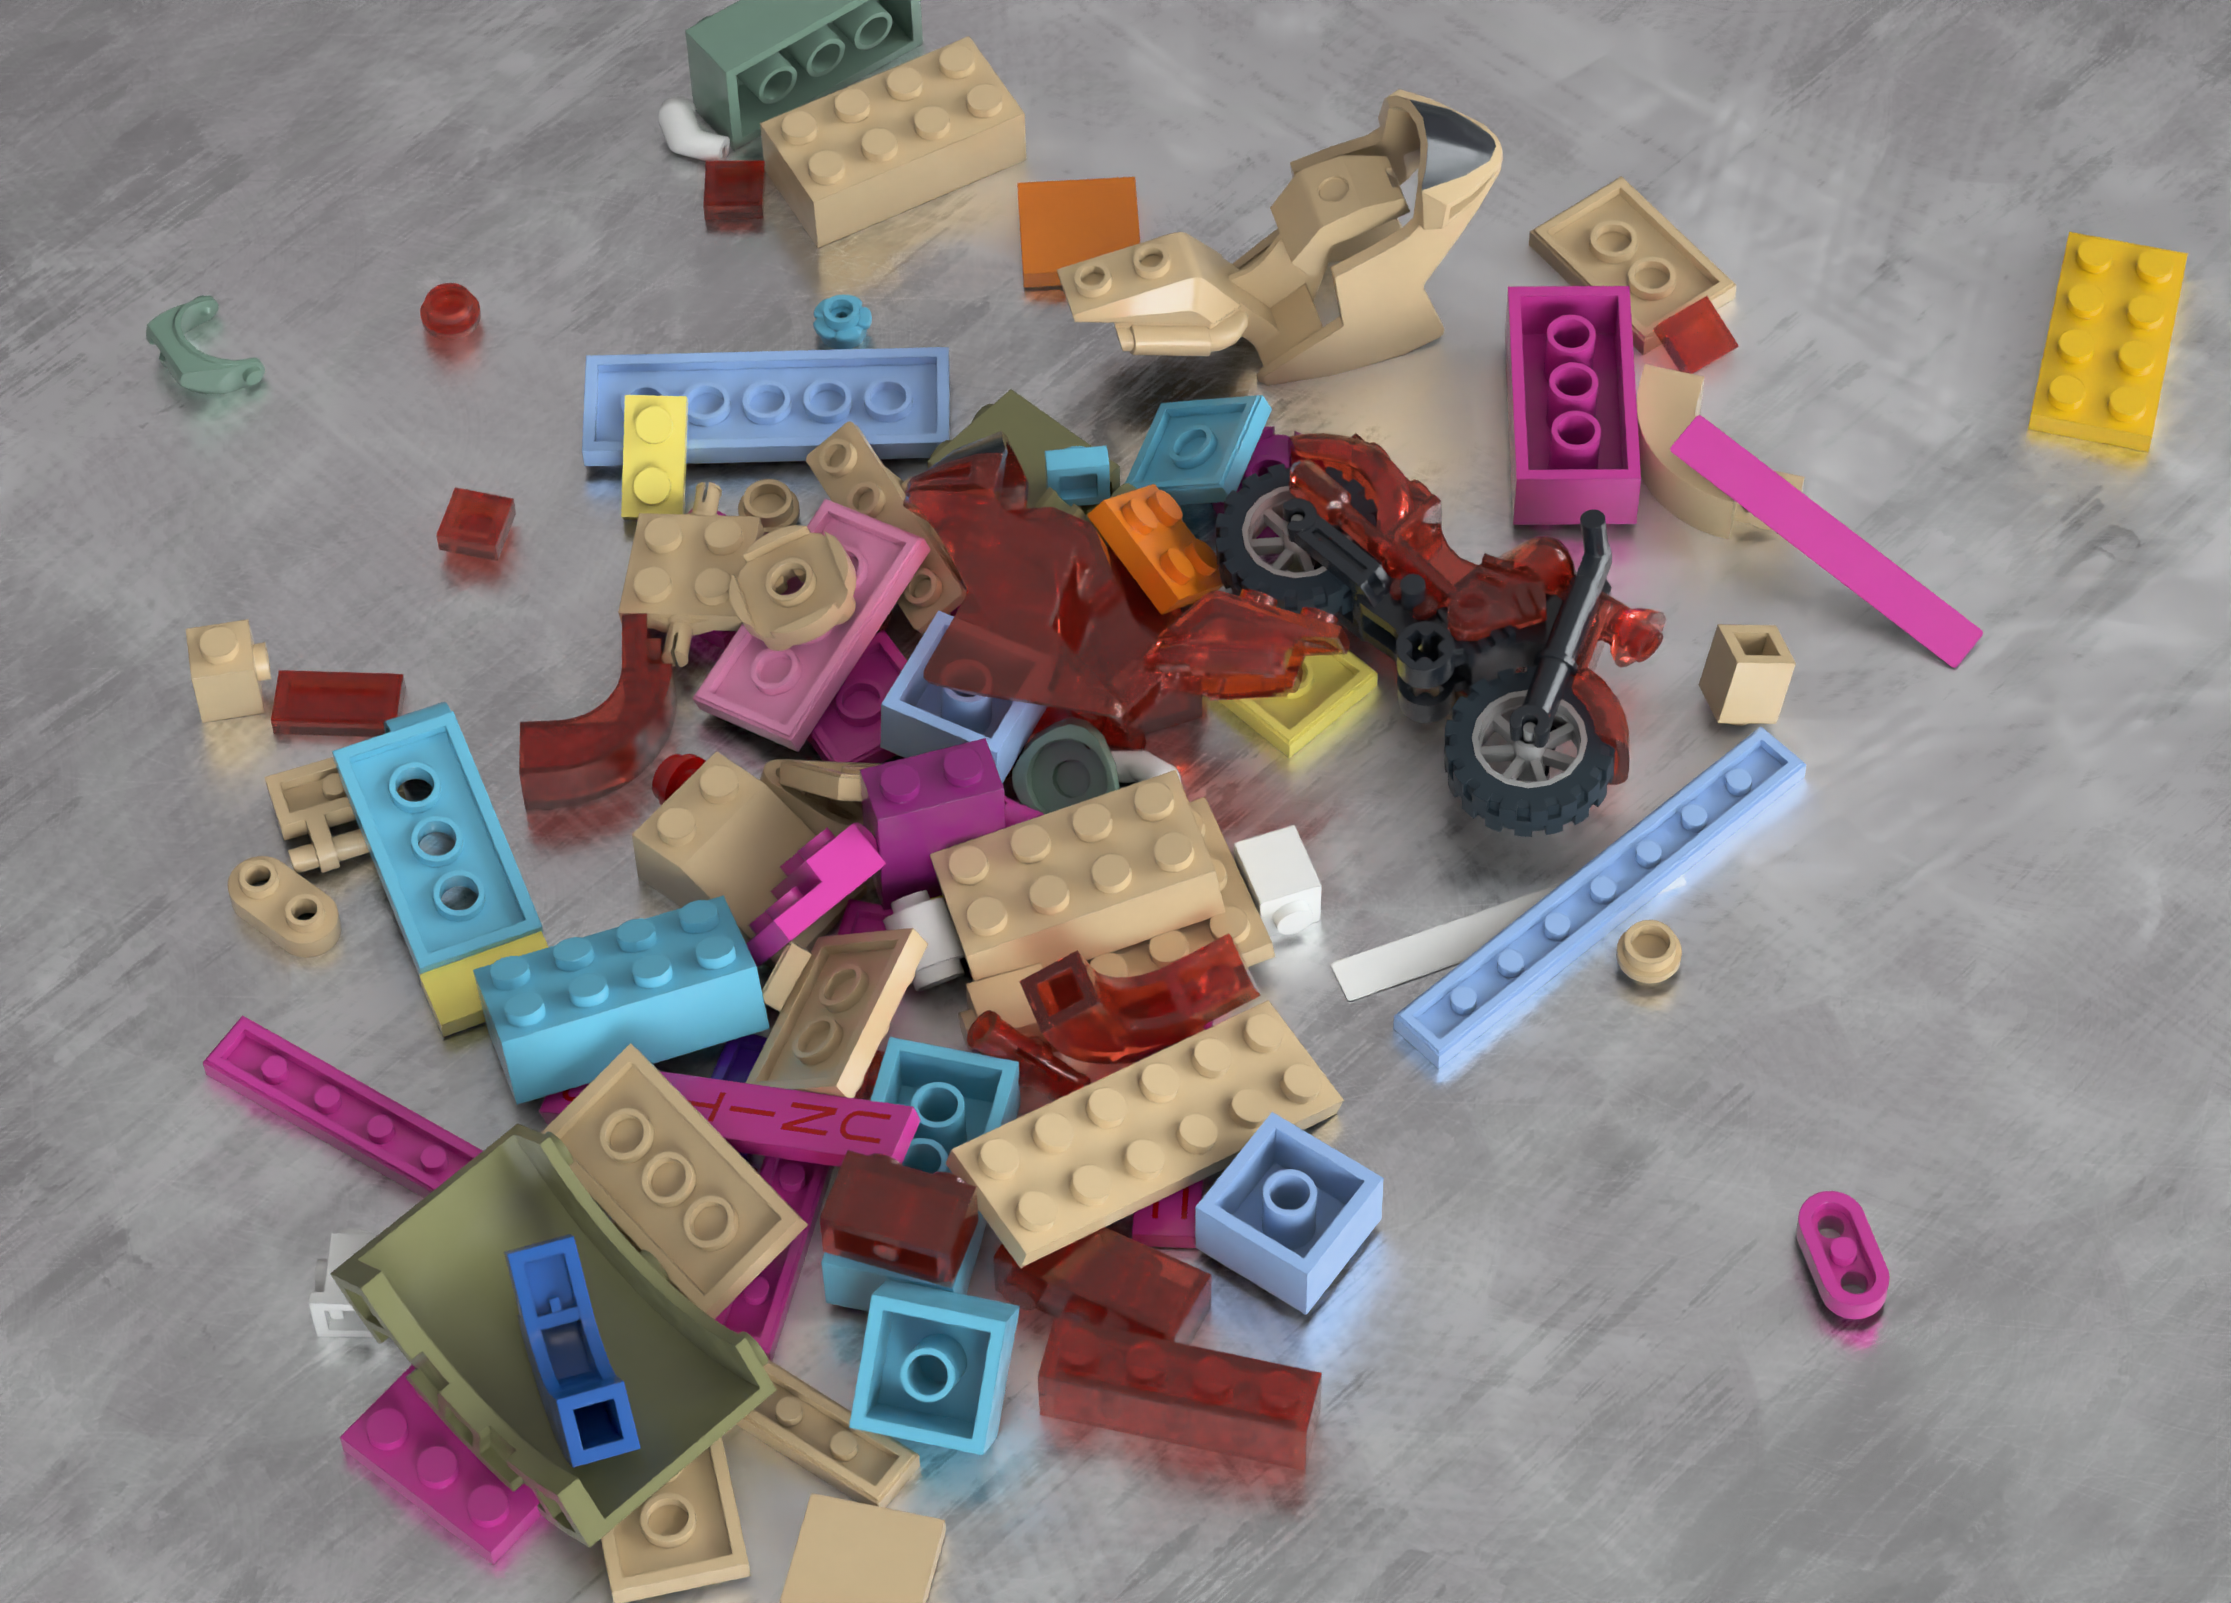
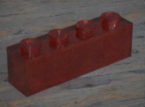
[1038,1317,1322,1471]

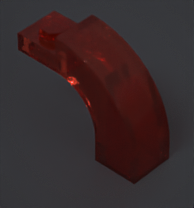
[519,613,677,810]
[1019,933,1261,1064]

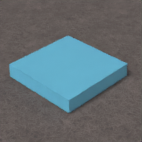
[1125,395,1272,505]

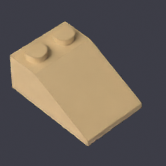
[632,751,867,970]

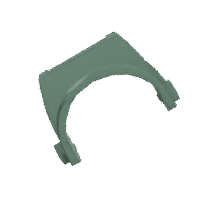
[146,295,265,394]

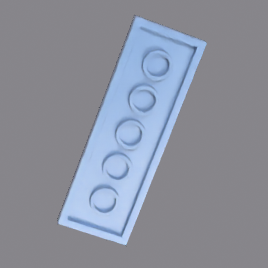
[582,347,950,466]

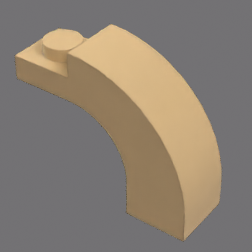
[1636,364,1805,539]

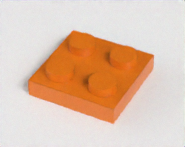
[1087,484,1223,615]

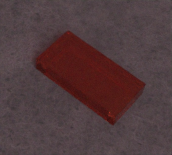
[271,670,406,737]

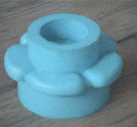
[813,294,872,350]

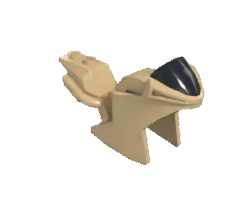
[1057,89,1503,386]

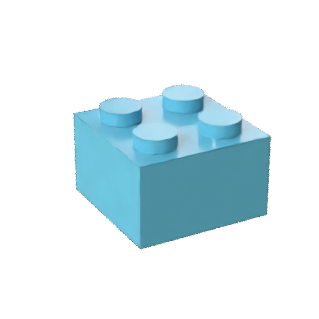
[849,1279,1020,1455]

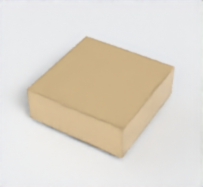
[762,941,812,1011]

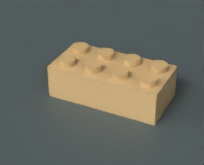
[760,36,1026,248]
[930,770,1226,982]

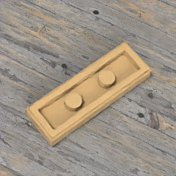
[736,1359,920,1508]

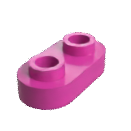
[1796,1191,1890,1319]

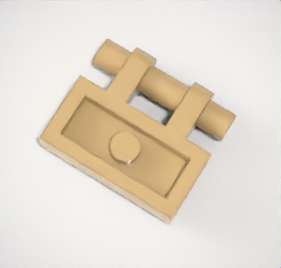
[264,757,406,873]

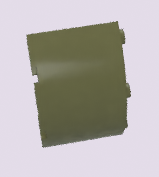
[330,1123,777,1548]

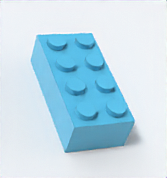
[473,895,770,1105]
[821,1037,1021,1311]

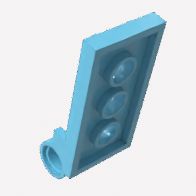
[332,701,543,977]

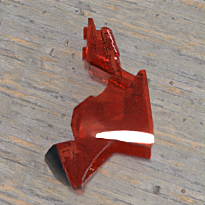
[903,431,1350,751]

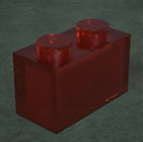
[820,1150,979,1289]

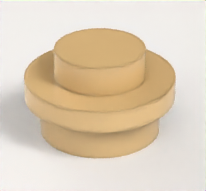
[738,479,800,536]
[1616,920,1682,983]

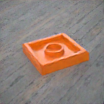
[1017,177,1140,287]

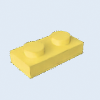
[621,395,688,520]

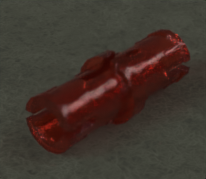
[967,1010,1091,1101]

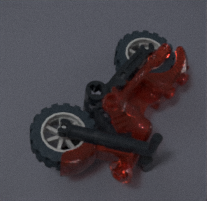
[1215,433,1666,837]

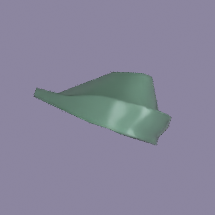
[1012,717,1120,815]

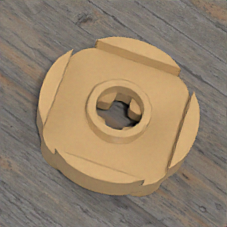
[729,525,856,651]

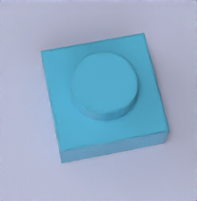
[1045,446,1110,506]

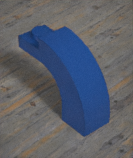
[504,1234,641,1468]

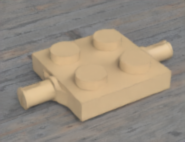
[618,482,764,667]

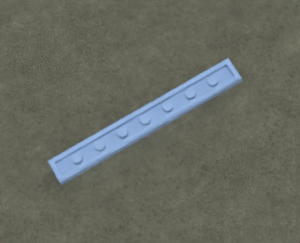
[1393,726,1806,1069]

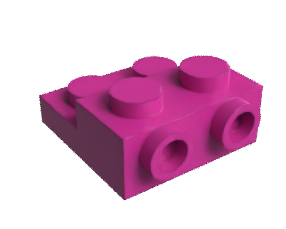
[746,822,886,968]

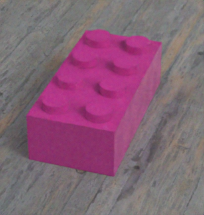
[1505,286,1641,525]

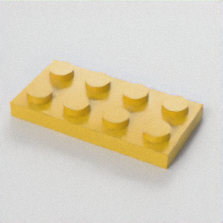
[2028,232,2188,452]

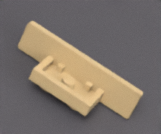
[806,421,969,634]

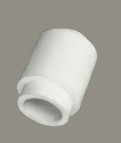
[883,890,965,992]

